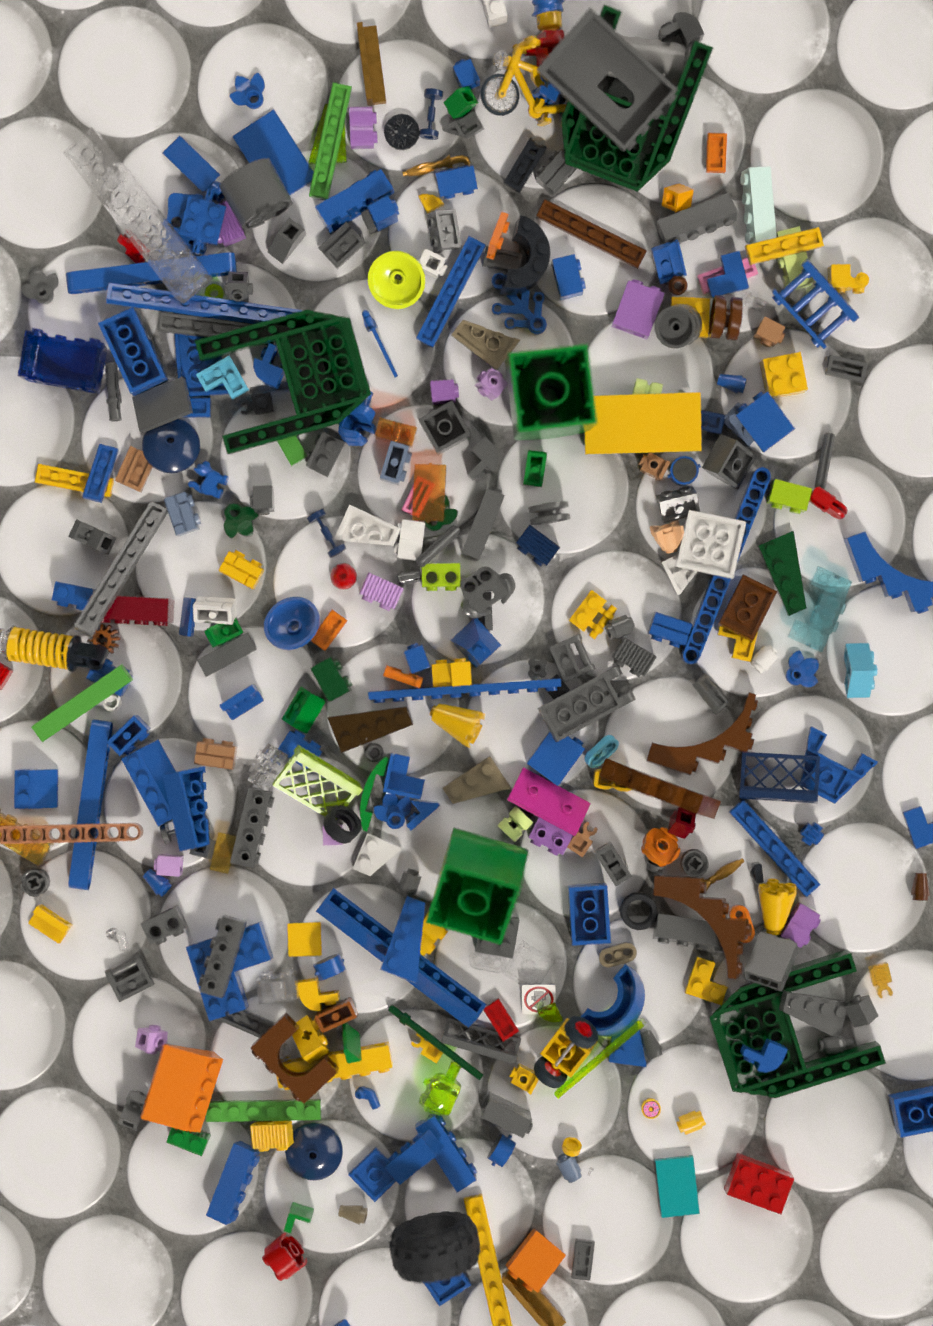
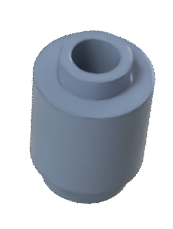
[556,1153,582,1183]

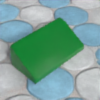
[342,1023,362,1063]

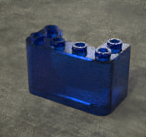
[17,328,108,394]

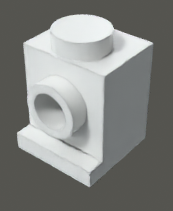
[419,248,448,279]

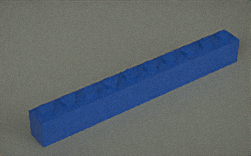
[316,888,487,1028]

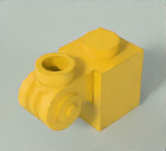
[827,264,869,294]

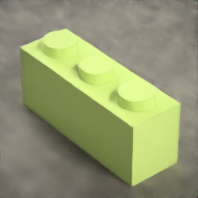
[776,226,814,290]

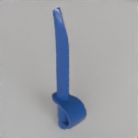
[362,310,398,377]

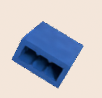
[735,391,795,453]
[526,731,585,786]

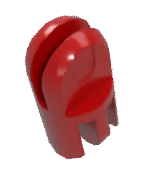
[809,486,848,519]

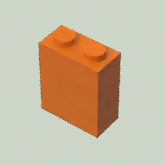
[505,1228,566,1293]

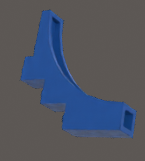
[843,532,933,614]

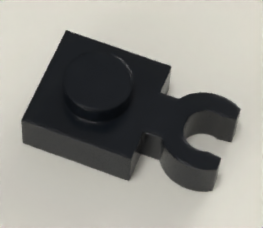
[239,392,274,415]

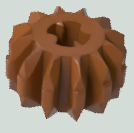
[87,624,120,654]

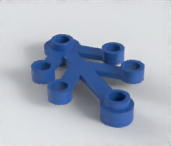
[492,273,547,335]

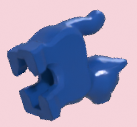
[188,461,229,499]

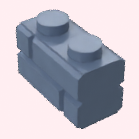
[164,492,201,536]

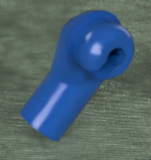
[355,1086,381,1110]

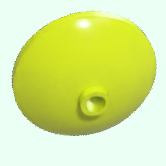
[368,251,425,309]

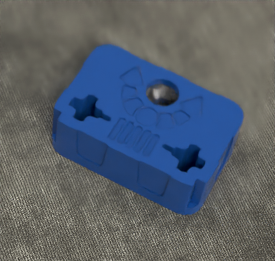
[165,193,207,256]

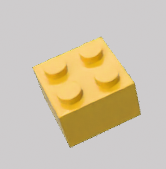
[759,352,808,399]

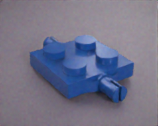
[179,188,226,254]

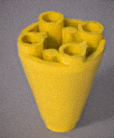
[758,878,797,935]

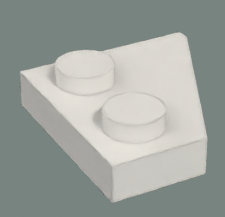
[661,554,697,596]
[353,833,401,876]

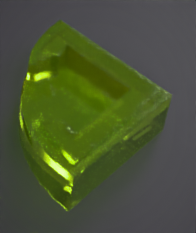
[537,1002,563,1022]

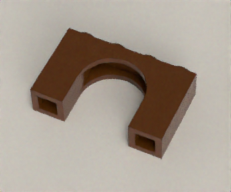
[250,1012,339,1104]

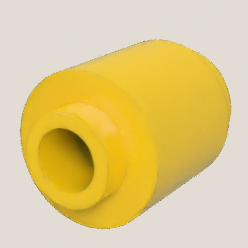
[676,1110,706,1135]

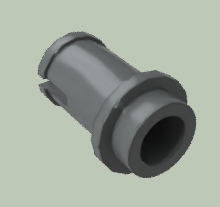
[397,569,422,586]

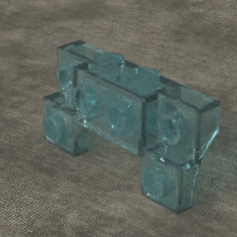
[787,566,852,652]

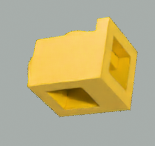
[509,1063,539,1094]

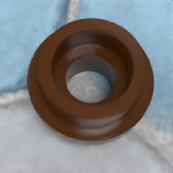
[668,276,688,295]

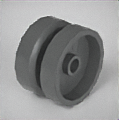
[654,304,702,349]

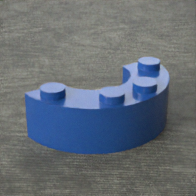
[581,964,645,1037]

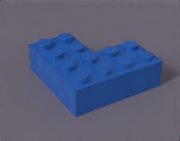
[186,921,274,1021]

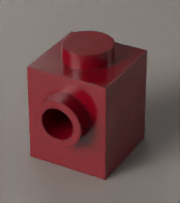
[667,807,696,839]

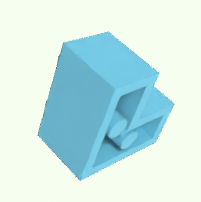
[843,643,877,698]

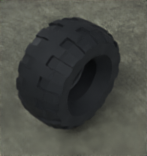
[389,1211,481,1283]

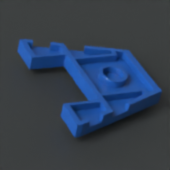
[800,726,878,804]

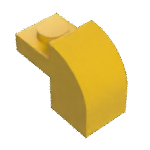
[298,977,340,1011]

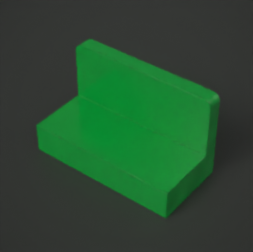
[281,686,326,733]
[283,1202,314,1234]

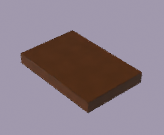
[718,574,778,642]

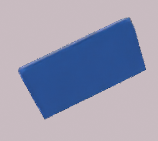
[179,597,196,637]

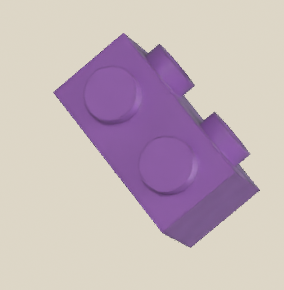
[528,817,573,856]

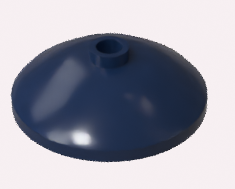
[142,419,200,473]
[285,1122,343,1181]

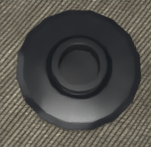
[384,114,420,150]

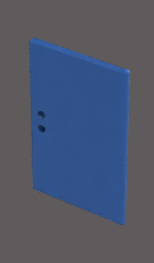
[232,110,314,195]

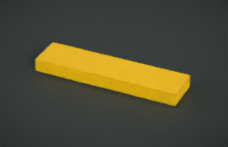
[745,227,824,265]
[35,464,114,497]

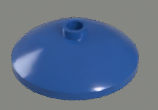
[264,597,320,650]

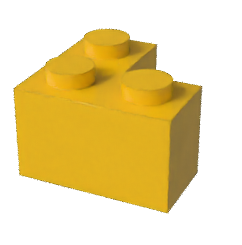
[432,658,472,687]

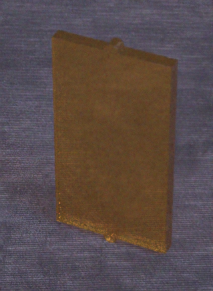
[412,462,447,523]

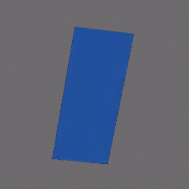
[163,136,220,192]

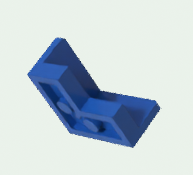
[383,753,425,800]

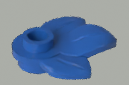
[229,73,265,109]
[786,651,819,688]
[374,793,411,829]

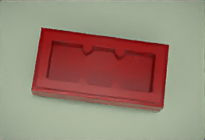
[483,998,519,1042]

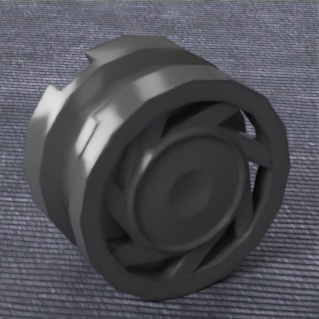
[680,849,709,877]
[20,868,50,897]

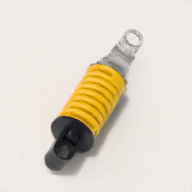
[0,626,109,672]

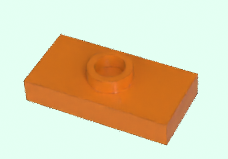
[706,133,727,173]
[310,609,348,651]

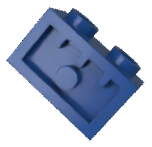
[219,684,264,720]

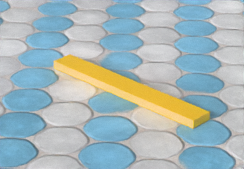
[463,1193,513,1326]

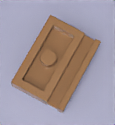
[115,446,153,492]

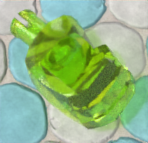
[419,1060,462,1116]

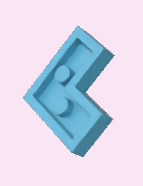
[196,355,249,399]

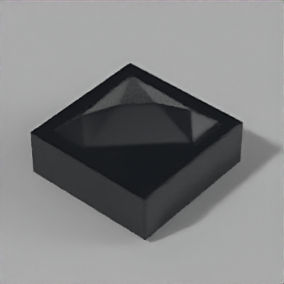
[750,862,764,884]

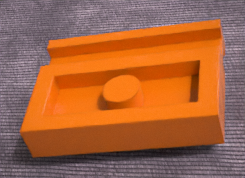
[486,211,510,260]

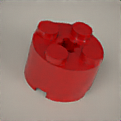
[262,1233,307,1281]

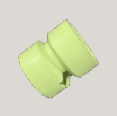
[632,378,663,394]
[498,806,534,842]

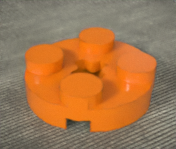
[641,827,680,867]

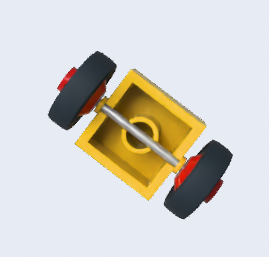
[534,1016,598,1088]

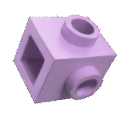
[474,368,507,401]
[135,1025,168,1054]

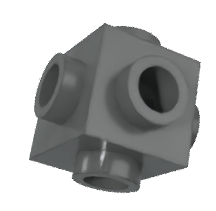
[225,272,253,302]

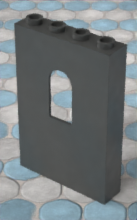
[536,8,678,151]

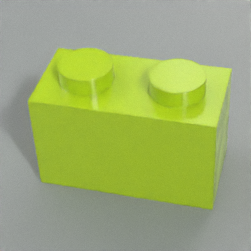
[766,479,812,514]

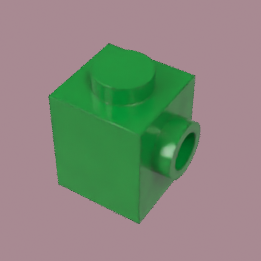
[443,86,479,119]

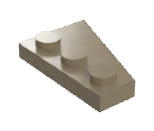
[451,320,520,370]
[443,756,511,804]

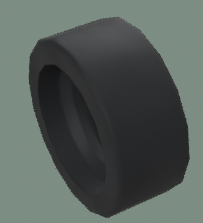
[323,805,362,844]
[620,892,657,930]

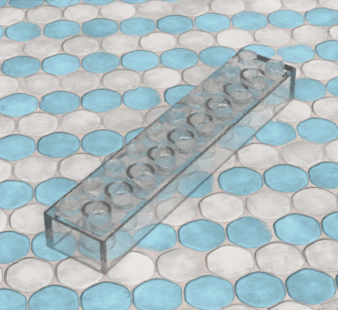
[63,127,213,304]

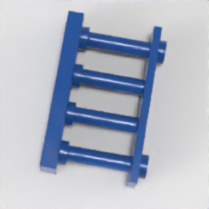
[772,259,860,349]

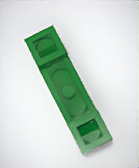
[360,756,390,832]

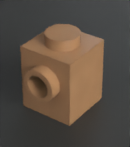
[753,317,785,347]

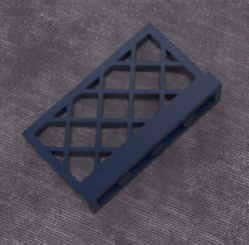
[739,752,820,804]

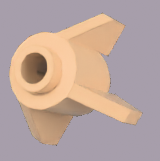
[650,520,684,553]

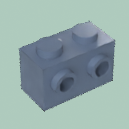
[380,441,412,485]

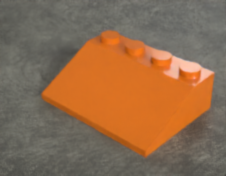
[140,1044,223,1133]

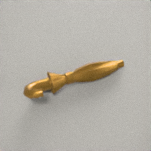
[402,154,471,177]
[704,858,745,891]

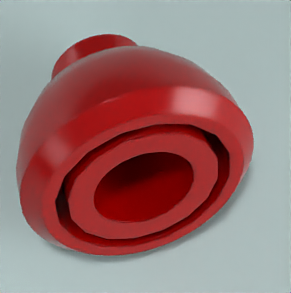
[330,563,357,590]

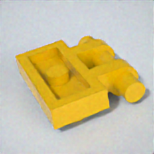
[568,590,617,640]

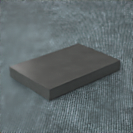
[132,377,193,433]

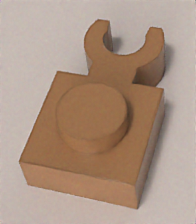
[567,821,598,858]

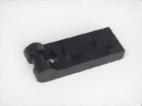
[503,137,547,194]

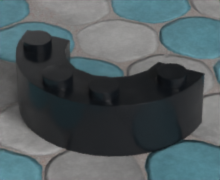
[500,215,550,295]

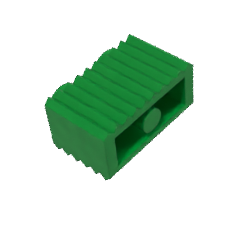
[166,1128,211,1157]

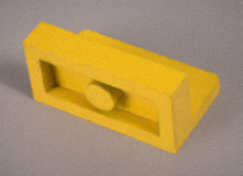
[28,904,73,944]

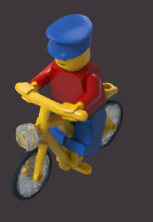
[480,0,568,126]

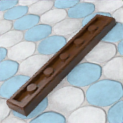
[536,199,647,269]

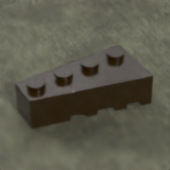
[327,706,414,753]

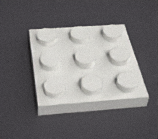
[676,510,746,579]

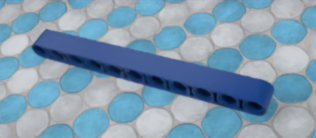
[681,467,771,664]

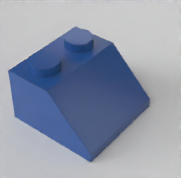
[14,769,58,809]

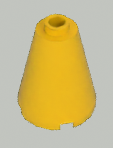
[430,703,485,748]

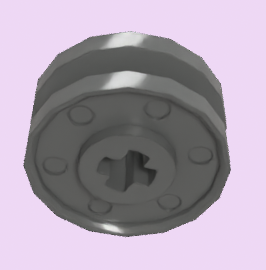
[528,501,571,525]

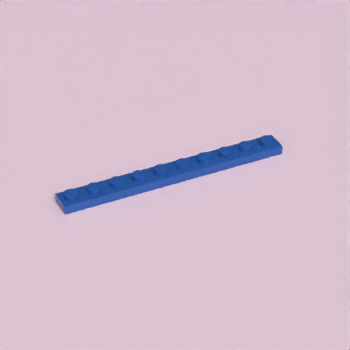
[106,283,302,324]
[368,678,561,703]

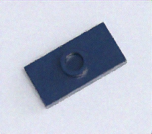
[701,410,726,434]

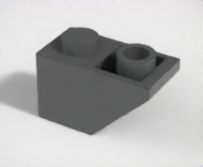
[268,217,306,264]

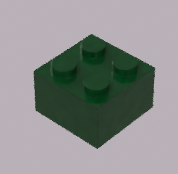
[310,657,353,702]

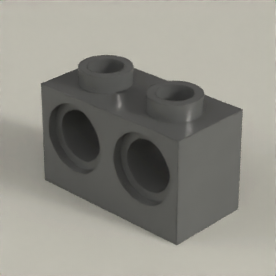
[594,842,632,886]
[141,905,188,945]

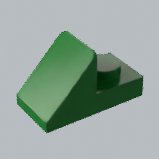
[523,450,547,487]
[204,618,244,648]

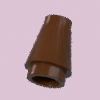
[911,873,930,901]

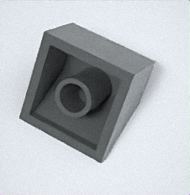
[702,434,757,490]

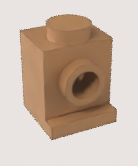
[639,453,670,481]

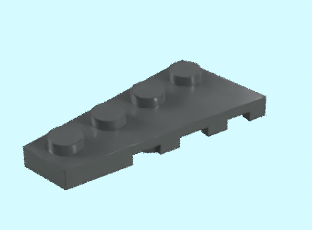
[779,991,848,1037]

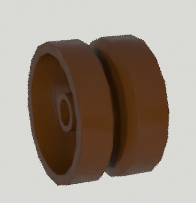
[709,295,743,341]

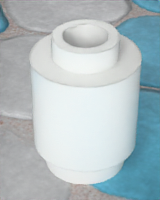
[750,645,778,674]

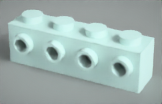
[740,167,777,244]

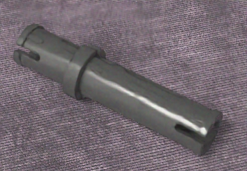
[105,362,122,421]

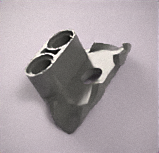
[461,566,516,618]

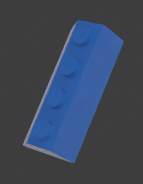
[121,740,176,826]

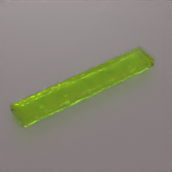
[554,1017,647,1099]

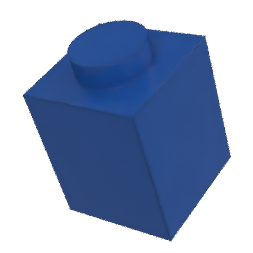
[453,59,480,89]

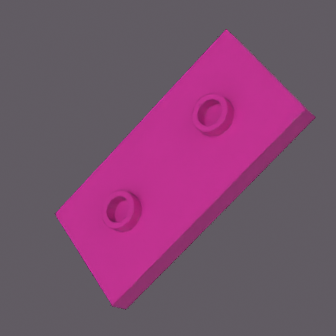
[507,767,591,836]

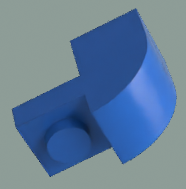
[253,343,285,390]
[740,1038,788,1072]

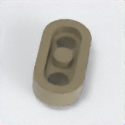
[599,942,637,968]

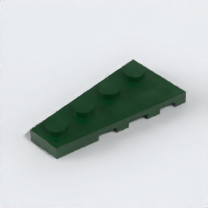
[757,530,807,616]

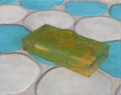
[209,832,236,874]

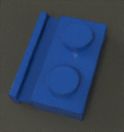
[651,239,687,284]

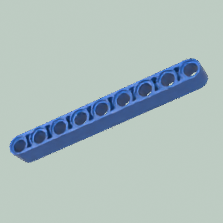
[66,252,237,294]
[68,719,113,890]

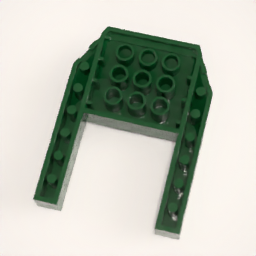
[561,5,714,192]
[195,310,371,455]
[709,949,886,1098]

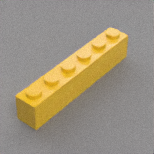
[276,1042,393,1090]

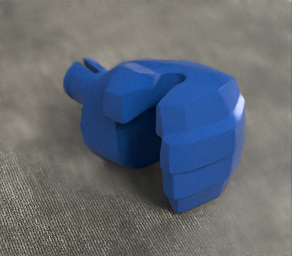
[338,392,377,446]

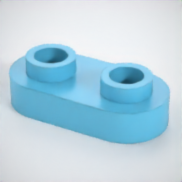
[585,735,619,768]

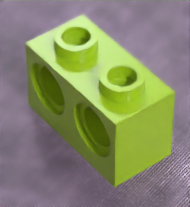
[422,563,461,591]

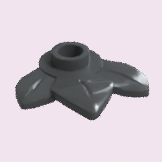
[21,269,59,304]

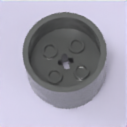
[219,158,293,230]

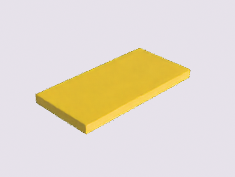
[585,392,702,454]

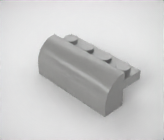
[606,34,685,86]

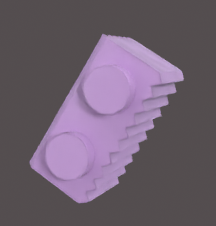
[359,572,404,611]

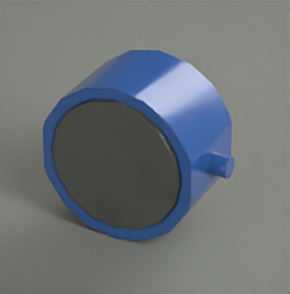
[667,456,701,486]
[313,954,346,981]
[487,1134,516,1167]

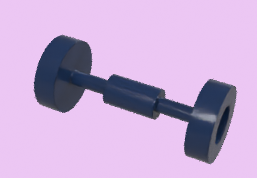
[419,88,443,140]
[307,509,347,558]

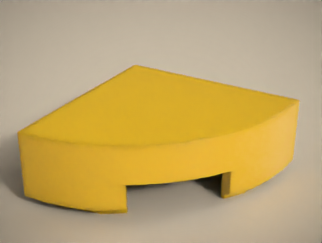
[418,194,444,214]

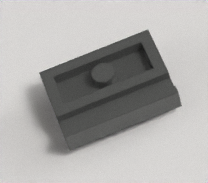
[318,222,366,270]

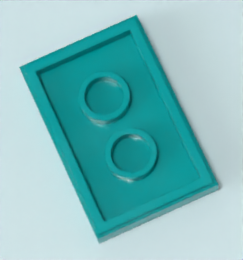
[655,1155,700,1218]

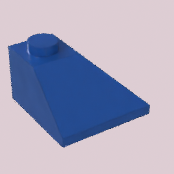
[451,618,501,668]

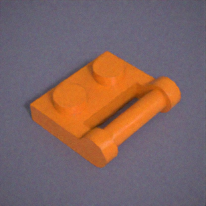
[383,665,424,688]

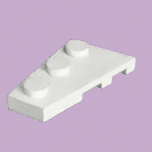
[334,505,401,546]

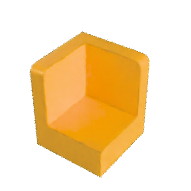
[662,183,694,212]

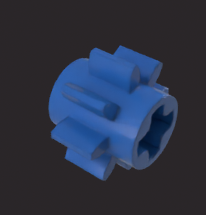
[800,822,824,846]

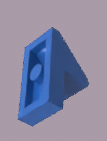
[406,799,440,831]

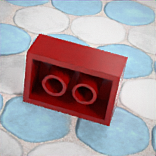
[724,1153,794,1215]

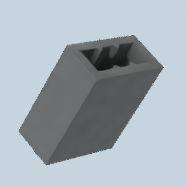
[744,932,798,991]
[481,1091,533,1138]

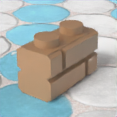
[194,738,237,770]

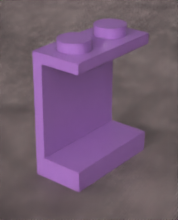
[611,279,665,340]

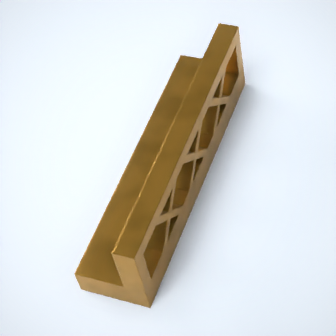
[357,22,387,106]
[502,1269,566,1326]

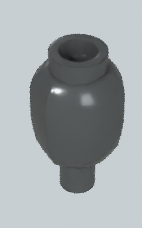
[817,1036,854,1055]

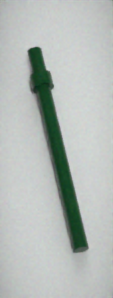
[388,1004,484,1081]

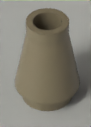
[338,1205,368,1225]

